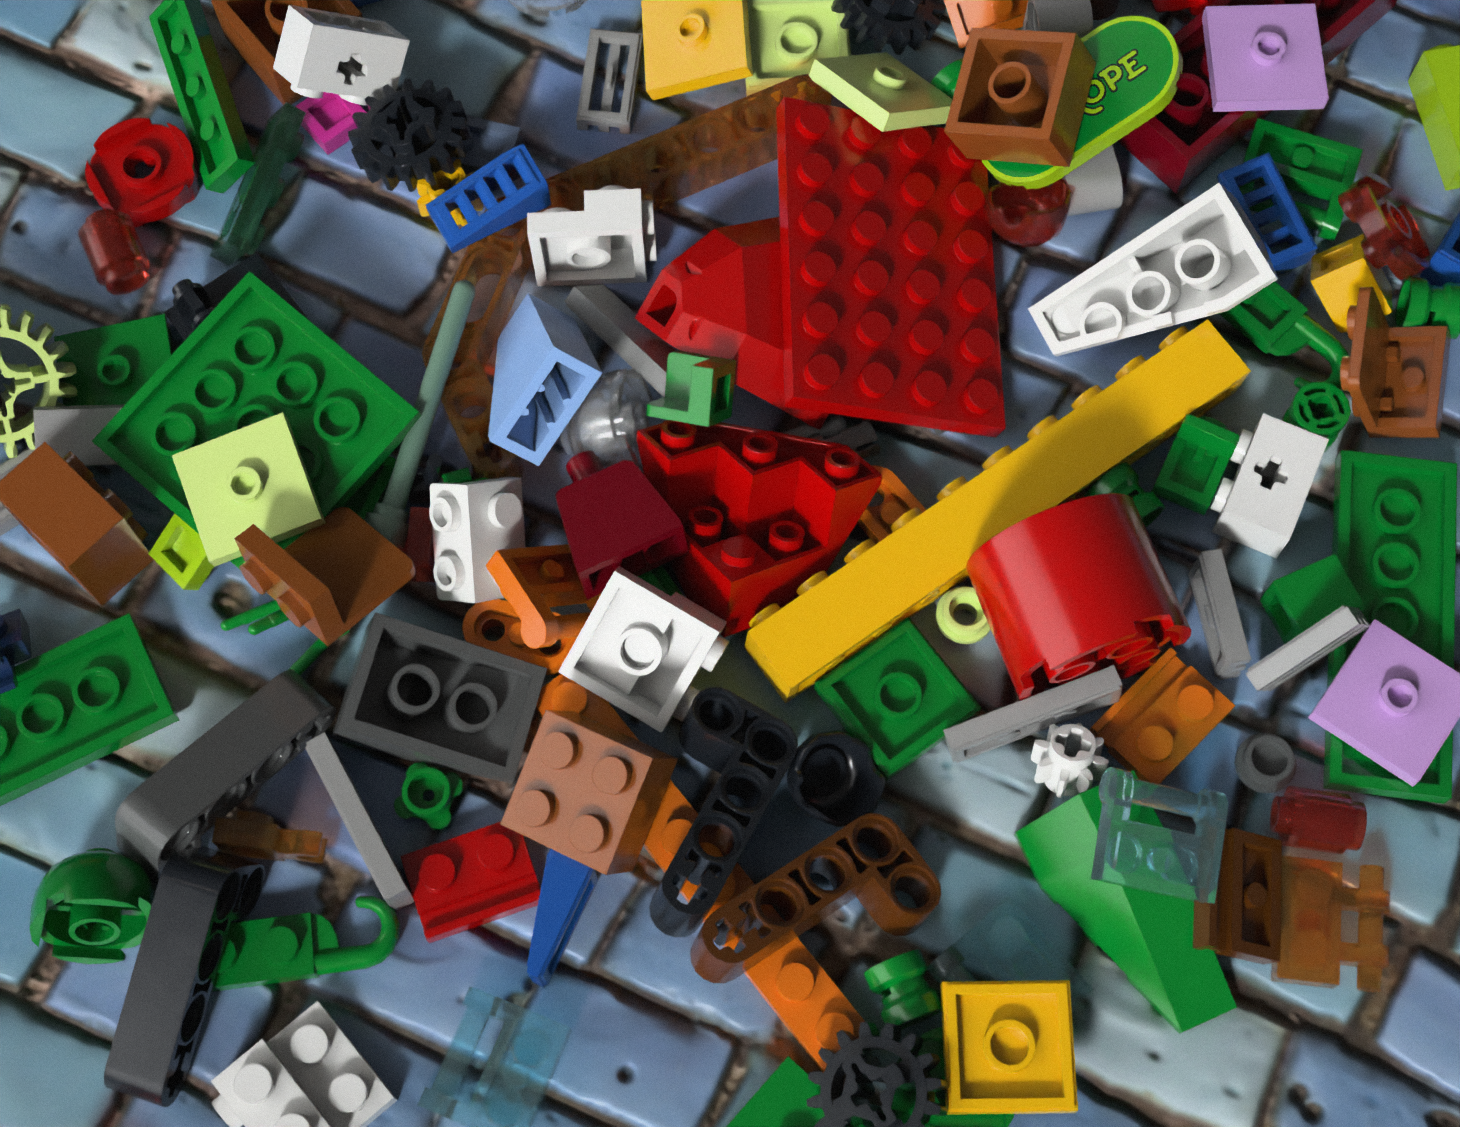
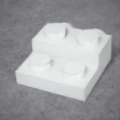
[527,185,657,286]
[558,566,729,733]
[211,1001,397,1127]

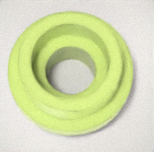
[935,586,991,644]

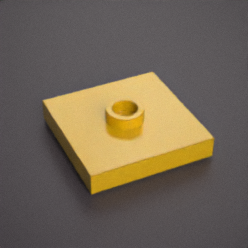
[641,0,753,101]
[941,980,1078,1115]

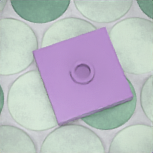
[1202,3,1329,112]
[1308,619,1460,787]

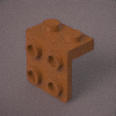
[1340,287,1451,438]
[234,507,416,646]

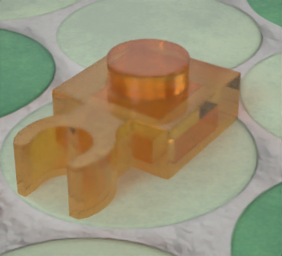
[211,811,328,863]

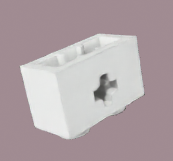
[273,5,410,105]
[1210,413,1329,559]

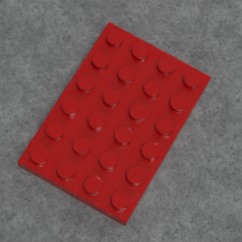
[776,96,1006,438]

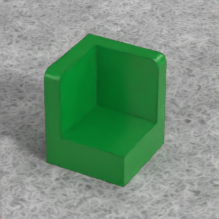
[646,351,736,427]
[1260,554,1363,644]

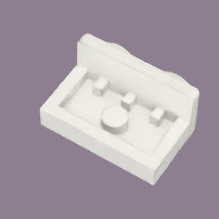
[429,477,526,603]

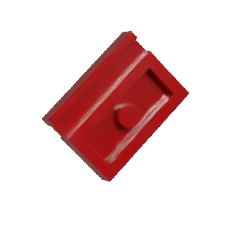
[400,821,541,943]

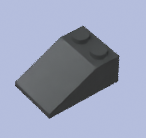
[331,613,547,783]

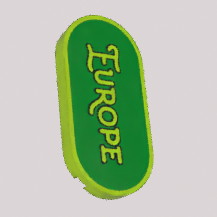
[981,16,1183,189]

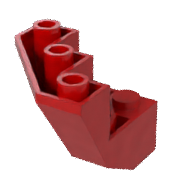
[634,217,830,430]
[637,420,882,638]

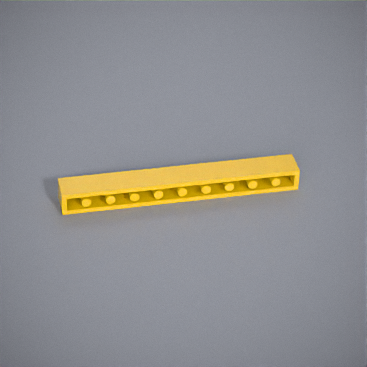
[744,319,1251,704]

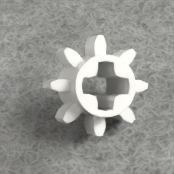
[1031,723,1109,798]

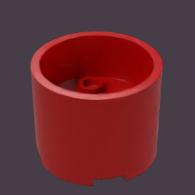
[966,493,1192,701]

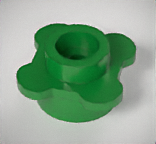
[394,762,463,830]

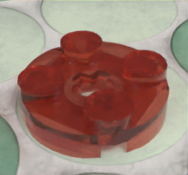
[1338,172,1431,280]

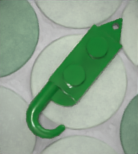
[1218,281,1349,389]
[211,896,400,992]

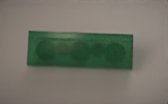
[210,102,306,266]

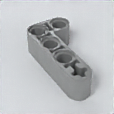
[1022,0,1123,216]

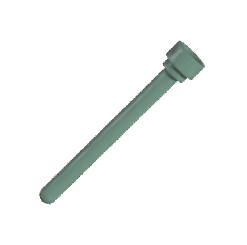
[364,280,476,549]

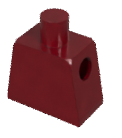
[555,450,689,600]

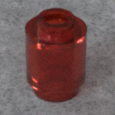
[78,209,150,295]
[1269,785,1367,855]

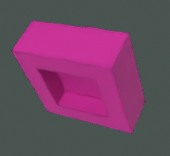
[292,92,367,155]

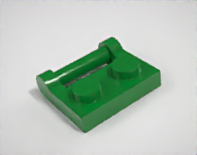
[1239,118,1363,241]

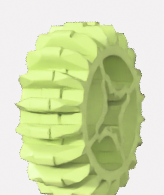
[0,304,77,458]

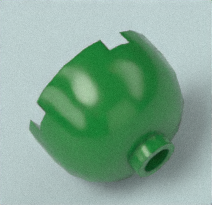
[29,848,157,964]

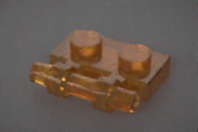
[1271,855,1390,992]

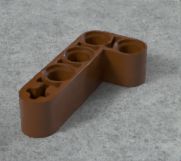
[690,813,941,983]

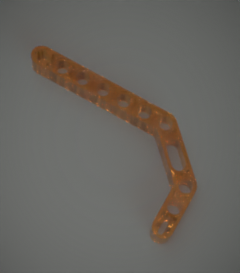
[422,74,832,480]

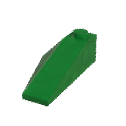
[1014,770,1237,1034]

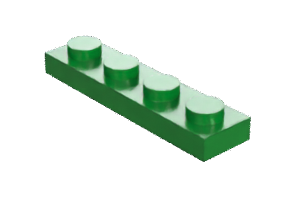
[149,0,255,194]

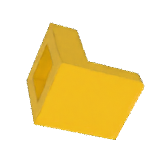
[1310,233,1393,333]

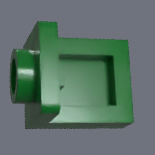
[1151,414,1240,516]

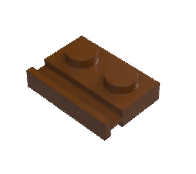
[1193,822,1282,965]

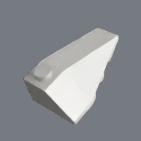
[1028,183,1278,356]

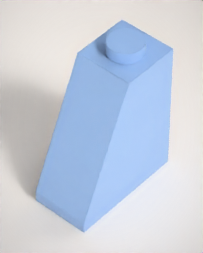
[488,293,602,466]

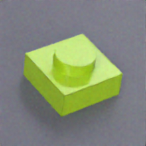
[148,513,214,590]

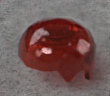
[983,178,1073,247]

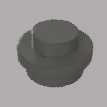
[1234,733,1297,793]

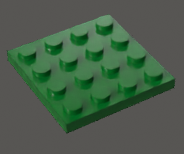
[92,271,421,569]

